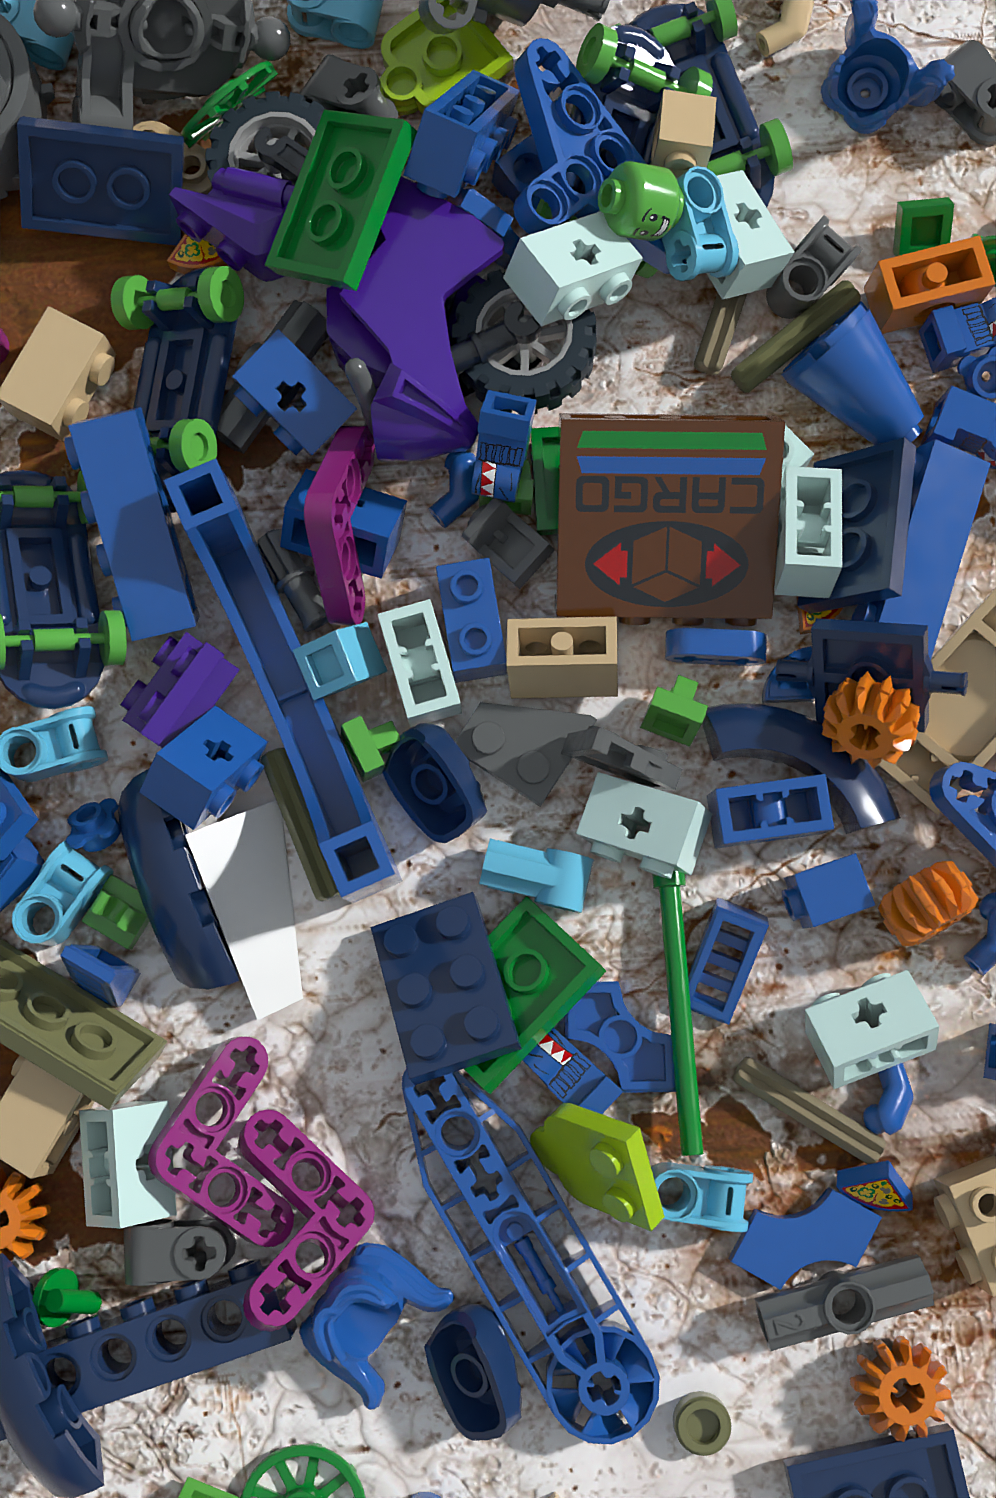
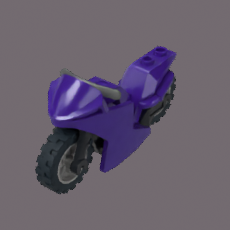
[169,91,597,462]

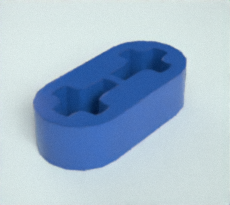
[665,628,767,666]

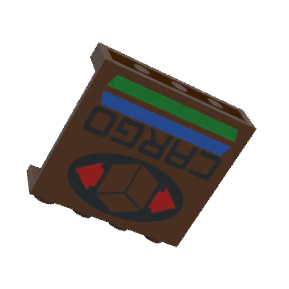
[555,413,785,627]

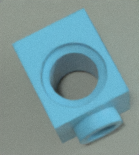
[293,622,387,700]

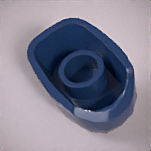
[382,723,487,843]
[424,1304,522,1441]

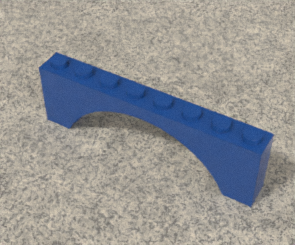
[163,458,403,903]

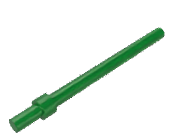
[652,870,704,1156]

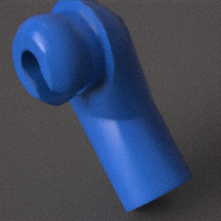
[428,451,479,528]
[964,892,996,976]

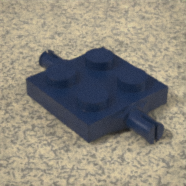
[775,618,968,733]

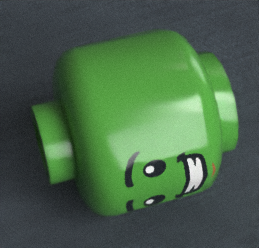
[598,161,684,241]

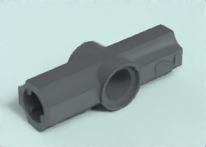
[216,299,329,454]
[754,1254,934,1351]

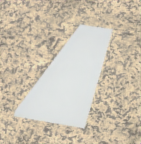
[185,800,303,1021]

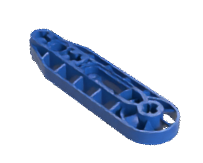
[402,1068,660,1445]

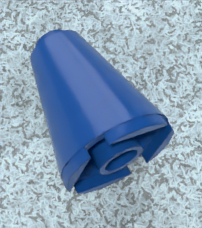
[781,301,924,445]

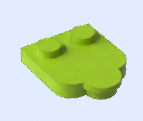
[380,0,513,115]
[530,1103,665,1231]

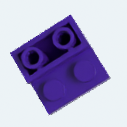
[120,632,240,748]

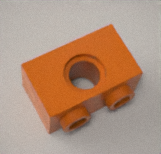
[864,235,996,334]

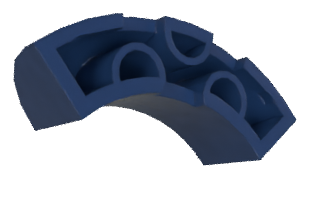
[702,703,901,834]
[118,768,239,990]
[0,1253,104,1498]

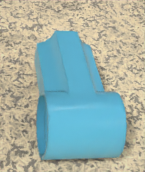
[479,839,594,913]

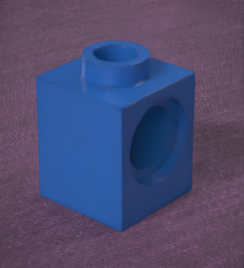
[782,853,876,929]

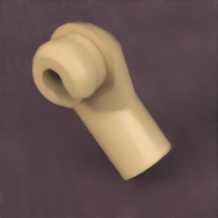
[756,0,814,57]

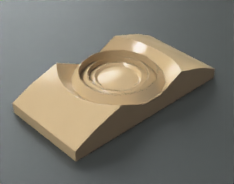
[878,587,996,815]

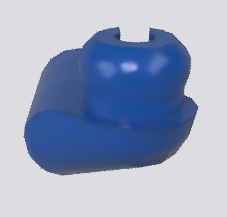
[863,1063,913,1135]

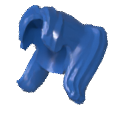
[821,0,955,134]
[299,1242,454,1410]

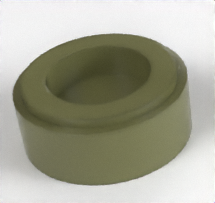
[673,1391,732,1456]

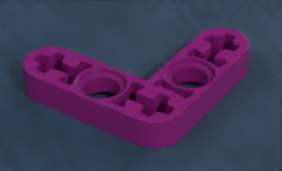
[304,426,375,625]
[148,1037,294,1247]
[238,1109,375,1332]

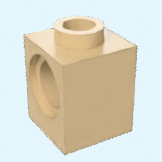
[650,89,717,178]

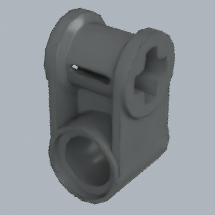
[934,40,996,146]
[299,55,398,119]
[766,215,863,319]
[124,1218,237,1286]

